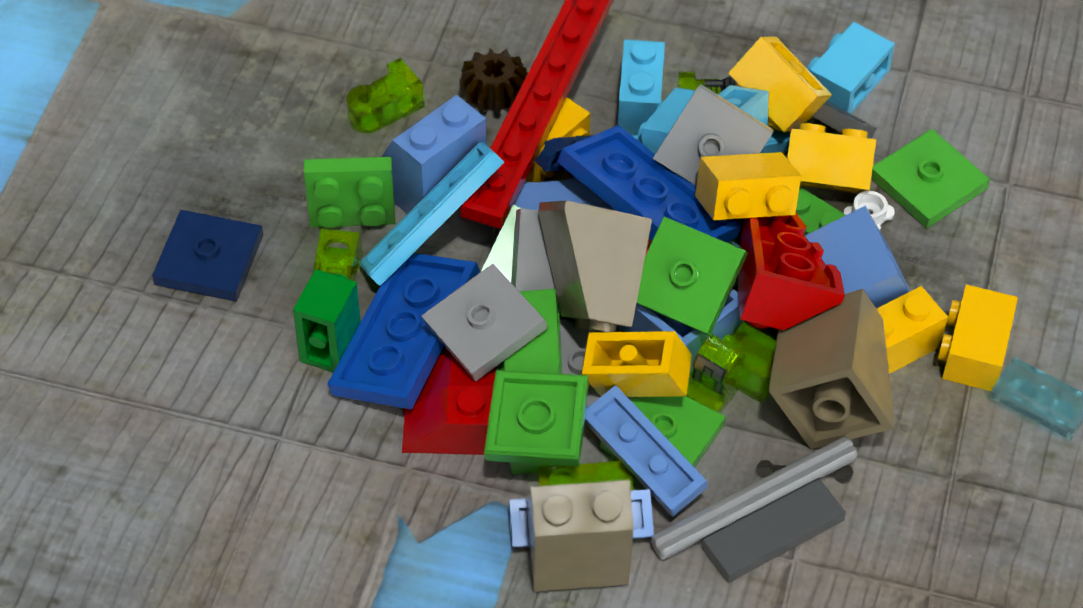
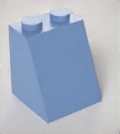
[382,95,487,214]
[806,205,910,308]

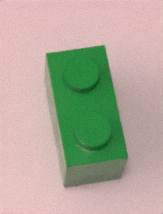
[293,269,361,373]

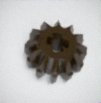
[459,47,528,117]

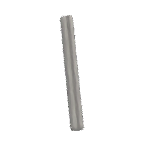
[651,437,858,560]

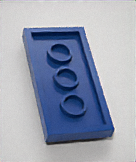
[557,125,743,243]
[327,253,480,410]

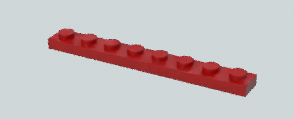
[461,0,614,229]

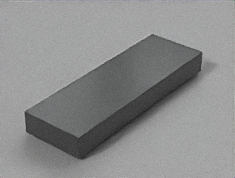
[702,478,846,583]

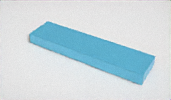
[359,142,504,286]

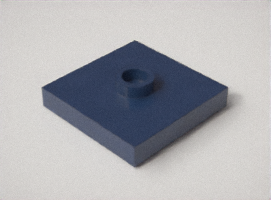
[152,209,263,302]

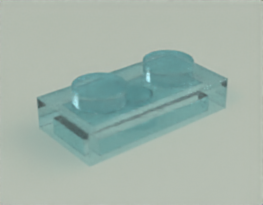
[990,357,1083,440]

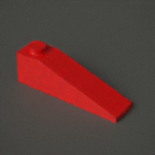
[738,213,845,330]
[402,346,497,455]

